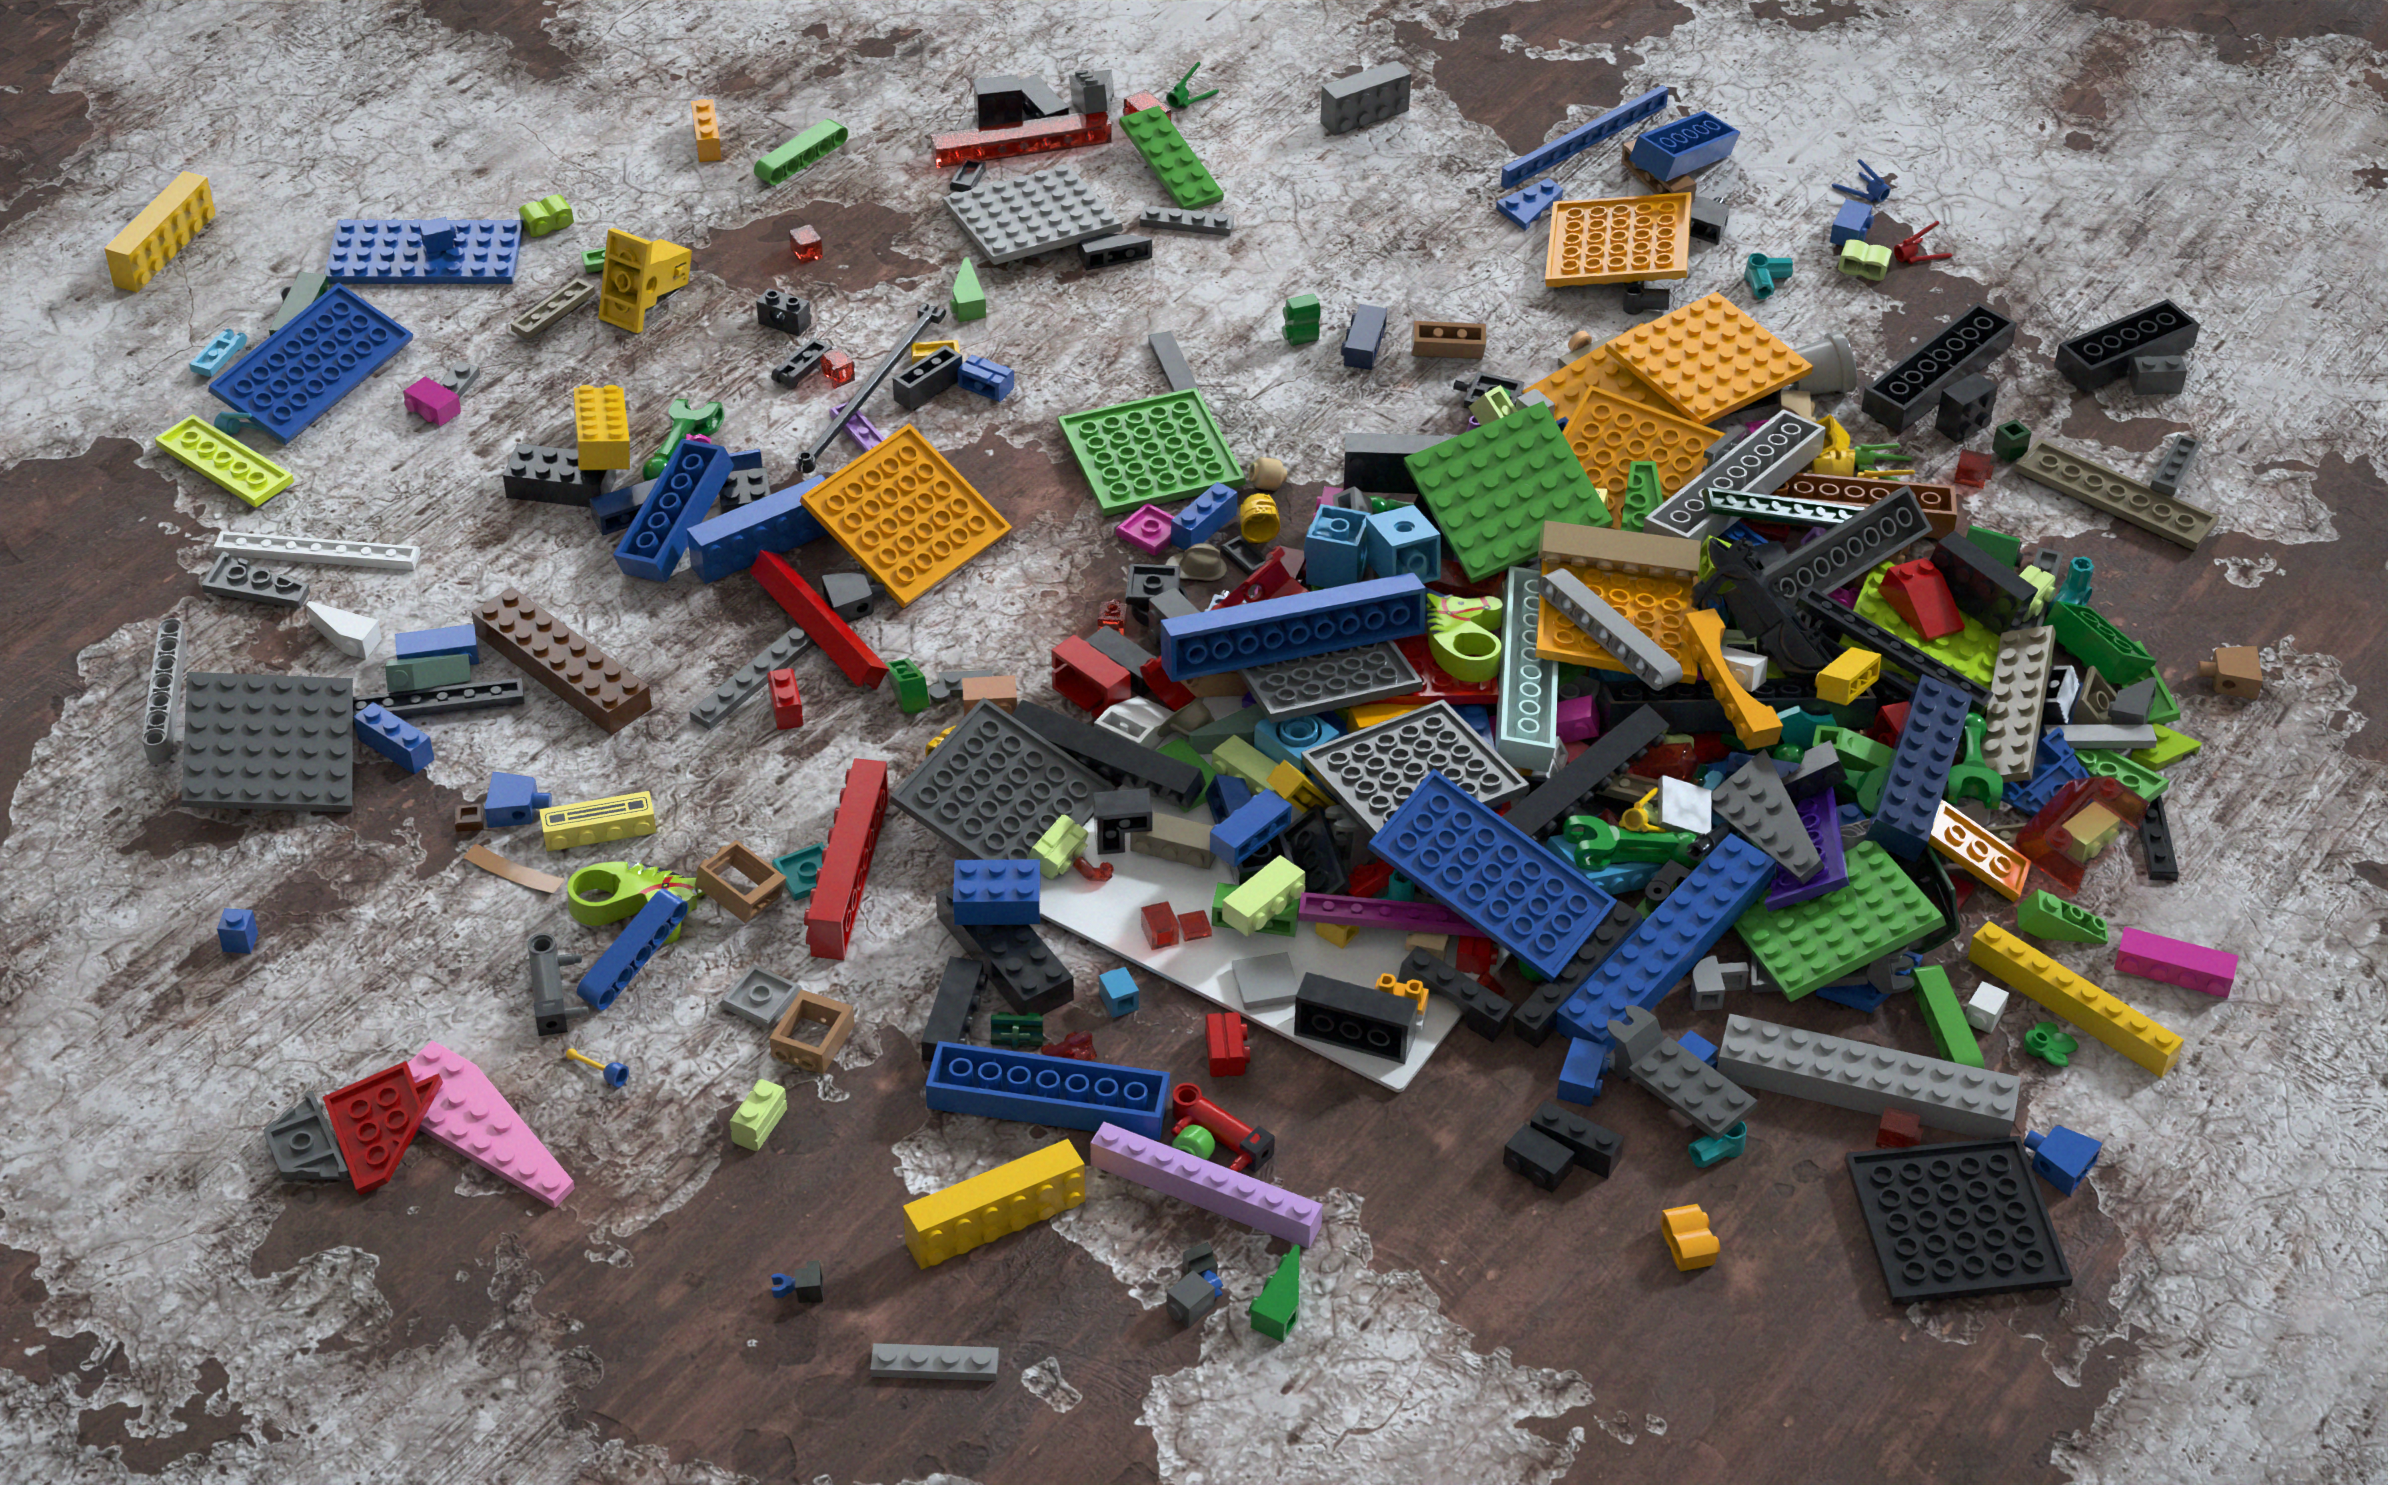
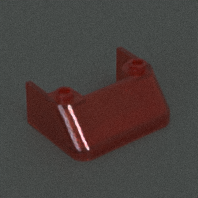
[2014,776,2150,894]

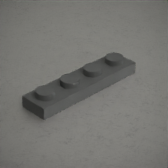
[1140,205,1234,236]
[2150,434,2202,496]

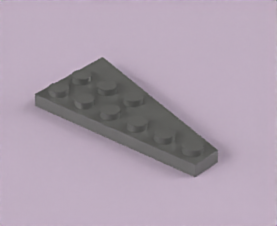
[1711,748,1825,885]

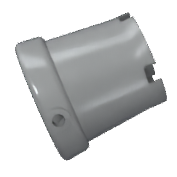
[1788,330,1857,395]

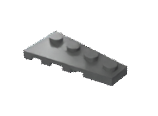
[202,551,310,609]

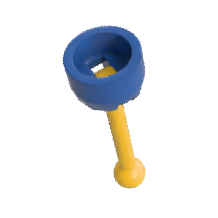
[566,1048,629,1088]

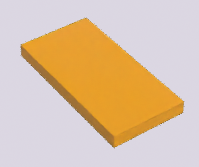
[1928,800,2031,902]

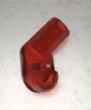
[1073,857,1114,882]

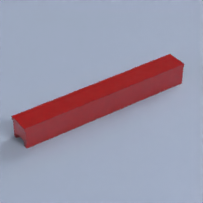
[749,550,890,690]

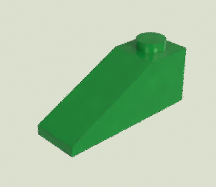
[884,658,930,714]

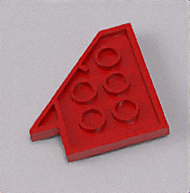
[323,1061,443,1196]

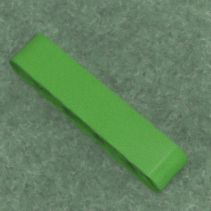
[754,118,848,186]
[1909,964,1985,1069]

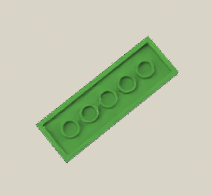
[1119,105,1224,211]

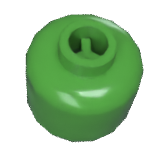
[1171,1125,1215,1160]

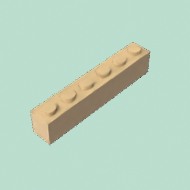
[1538,520,1701,580]

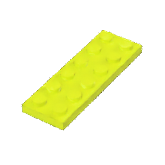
[154,414,294,507]

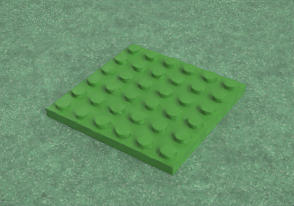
[1058,387,1246,516]
[1404,401,1613,584]
[1731,841,1946,1002]

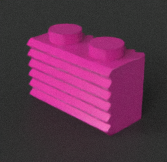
[403,376,461,426]

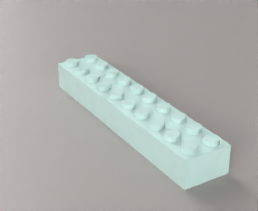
[1495,566,1558,772]

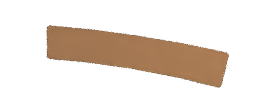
[464,844,565,893]

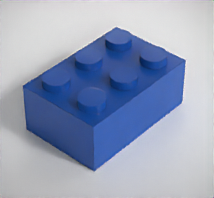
[953,859,1041,925]

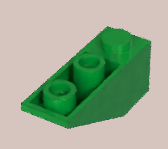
[1248,1244,1300,1343]

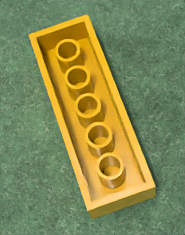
[104,171,216,293]
[574,385,630,470]
[903,1139,1085,1270]

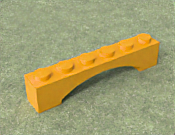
[1680,608,1783,750]

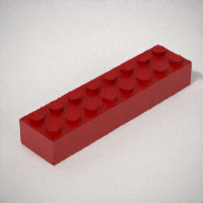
[804,758,889,960]

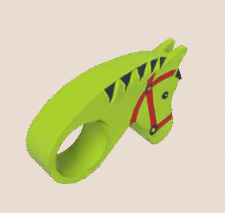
[1426,593,1503,682]
[567,862,706,944]

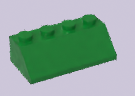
[2042,600,2157,685]

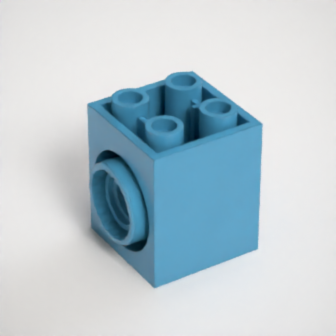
[1304,504,1371,588]
[1366,505,1441,584]
[1255,714,1339,785]

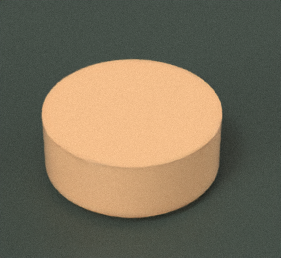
[1568,331,1592,352]

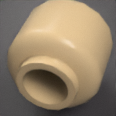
[1249,457,1287,491]

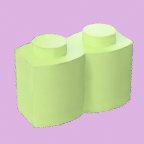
[1838,240,1892,281]

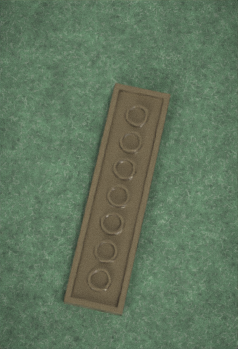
[2015,438,2220,551]
[1980,625,2056,783]

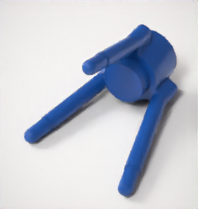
[1832,159,1891,202]

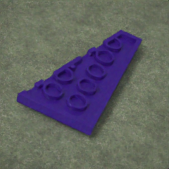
[1765,786,1850,912]

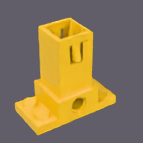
[598,228,692,333]

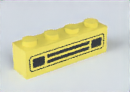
[539,791,656,852]

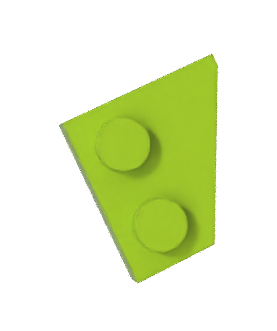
[2130,722,2202,771]

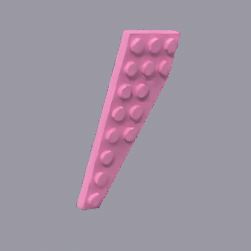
[408,1040,575,1208]

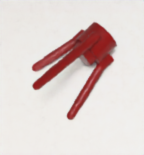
[1894,221,1953,264]

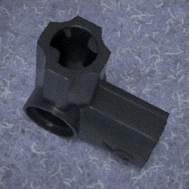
[1623,281,1670,314]

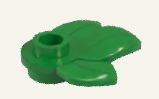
[2023,1022,2079,1067]

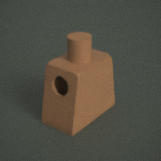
[2197,646,2263,700]

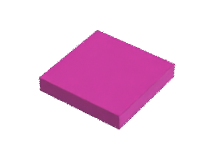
[1116,503,1174,556]

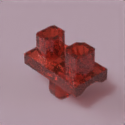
[1041,1030,1097,1061]

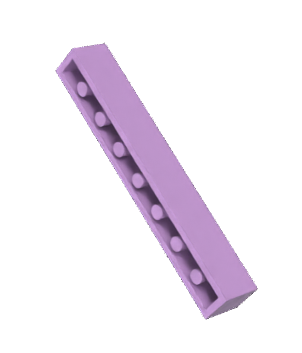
[1090,1122,1323,1249]

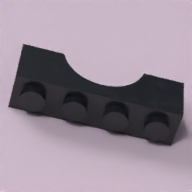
[1780,740,1848,804]
[1397,946,1514,1043]

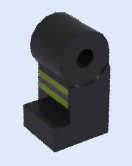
[1645,859,1693,913]

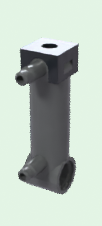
[527,933,589,1037]

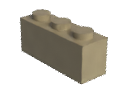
[1130,811,1216,870]

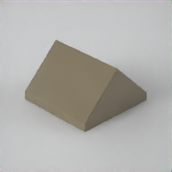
[2072,665,2117,725]

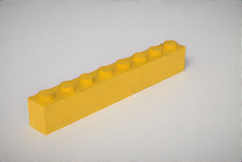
[1967,921,2184,1078]

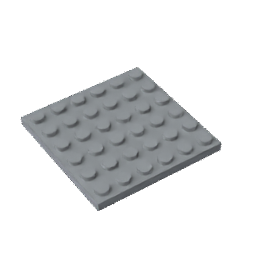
[943,165,1123,265]

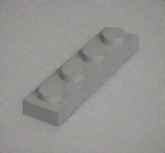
[870,1343,999,1381]

